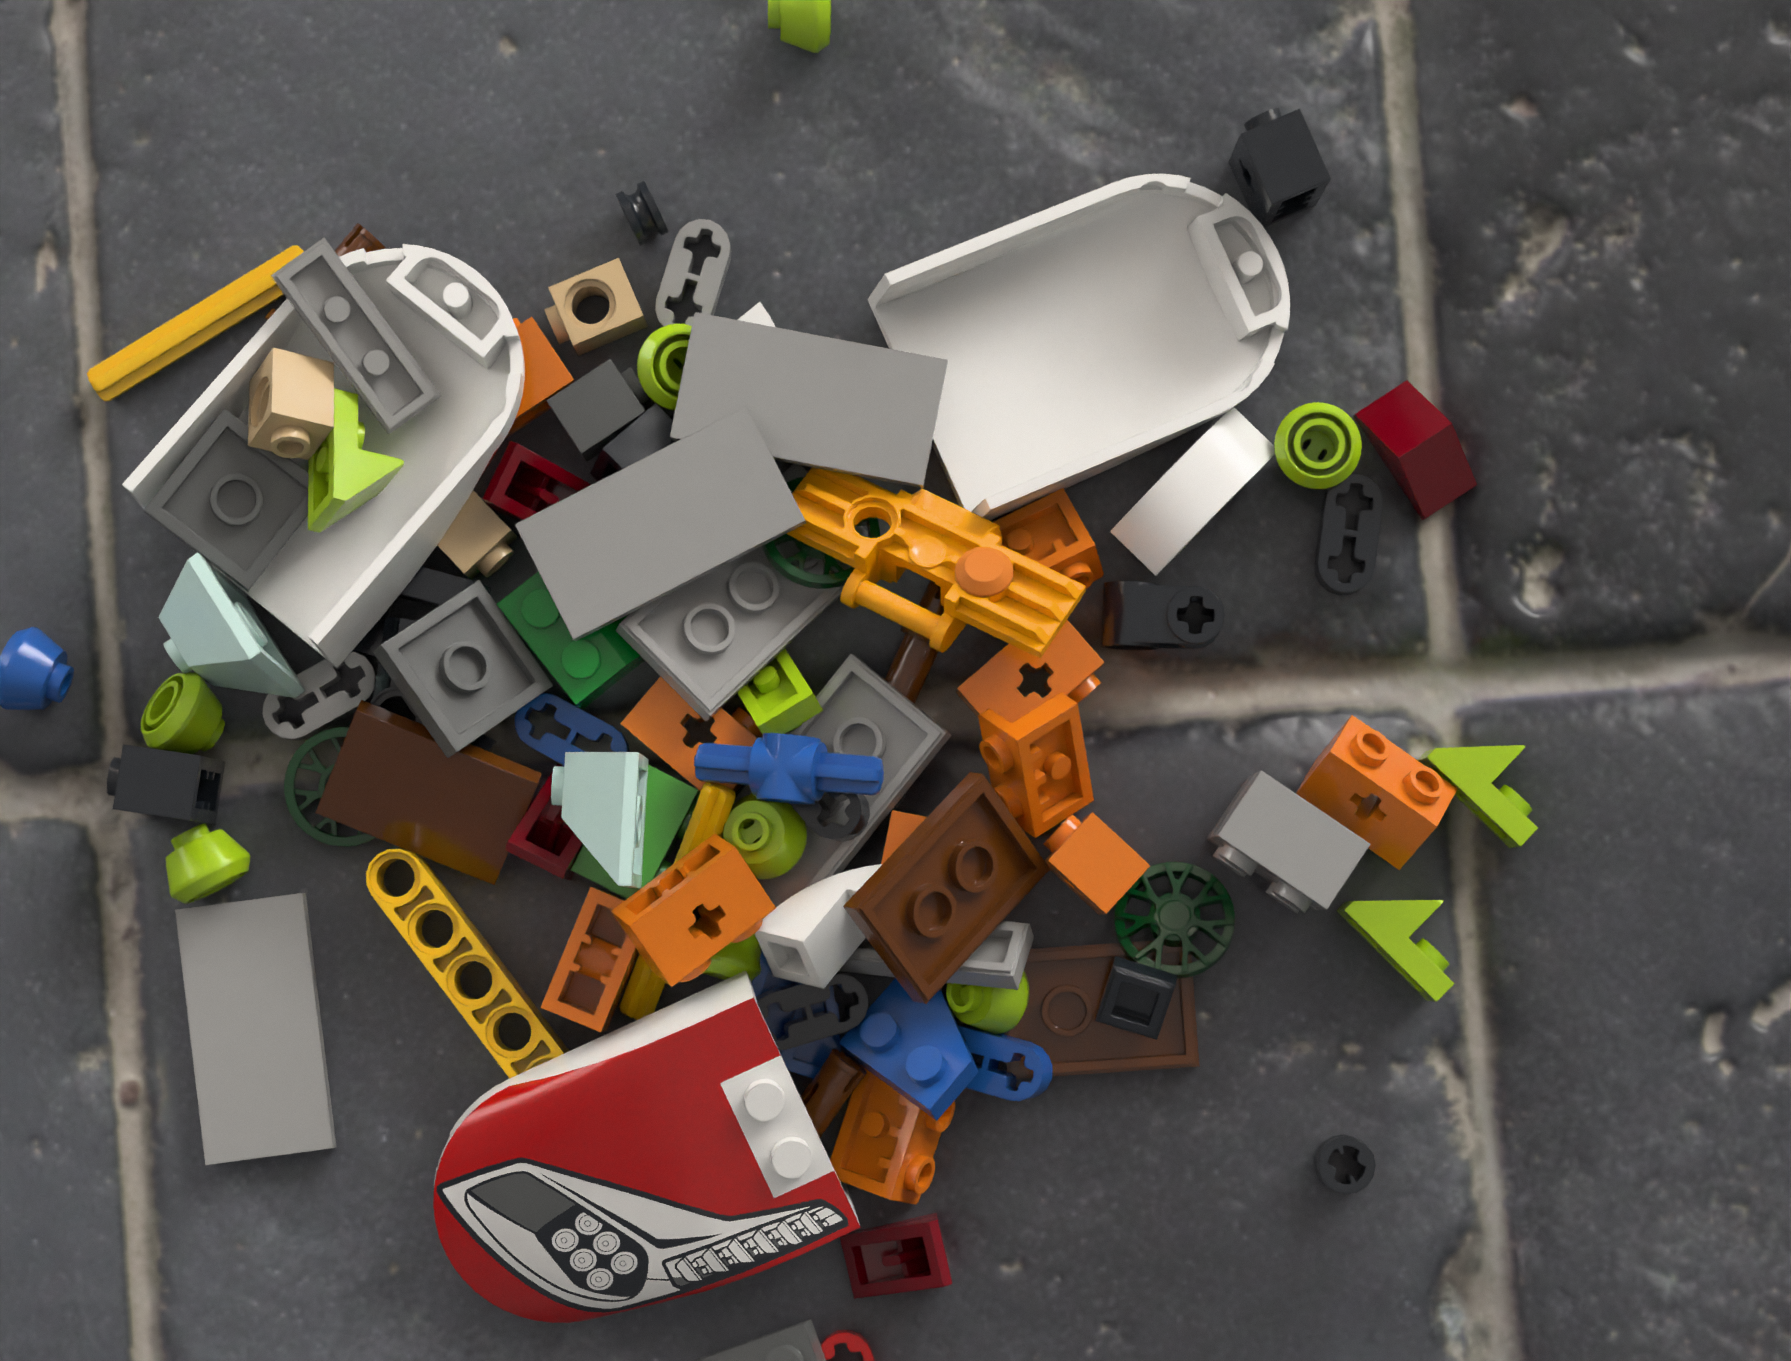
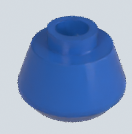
[0,627,74,710]

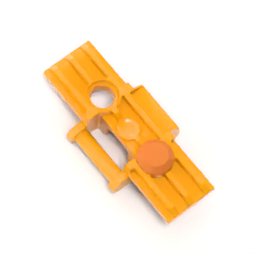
[786,467,1086,658]

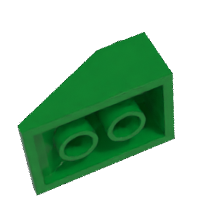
[497,571,645,710]

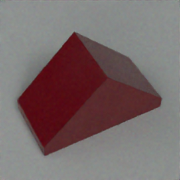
[1353,380,1477,520]
[482,441,592,522]
[505,763,584,880]
[840,1213,952,1299]

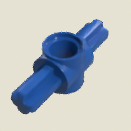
[694,733,884,805]

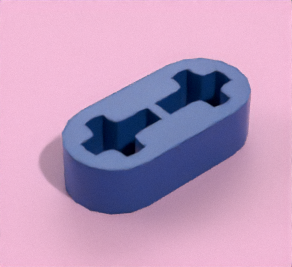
[514,693,630,765]
[959,1025,1053,1101]

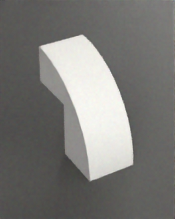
[1110,408,1275,576]
[755,864,882,989]

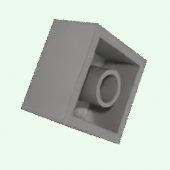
[1206,770,1371,914]

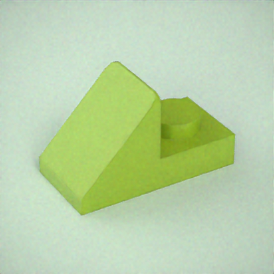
[308,388,404,533]
[738,649,823,735]
[1418,745,1538,848]
[1336,900,1455,1002]

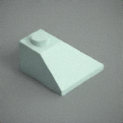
[158,553,306,698]
[551,752,649,888]

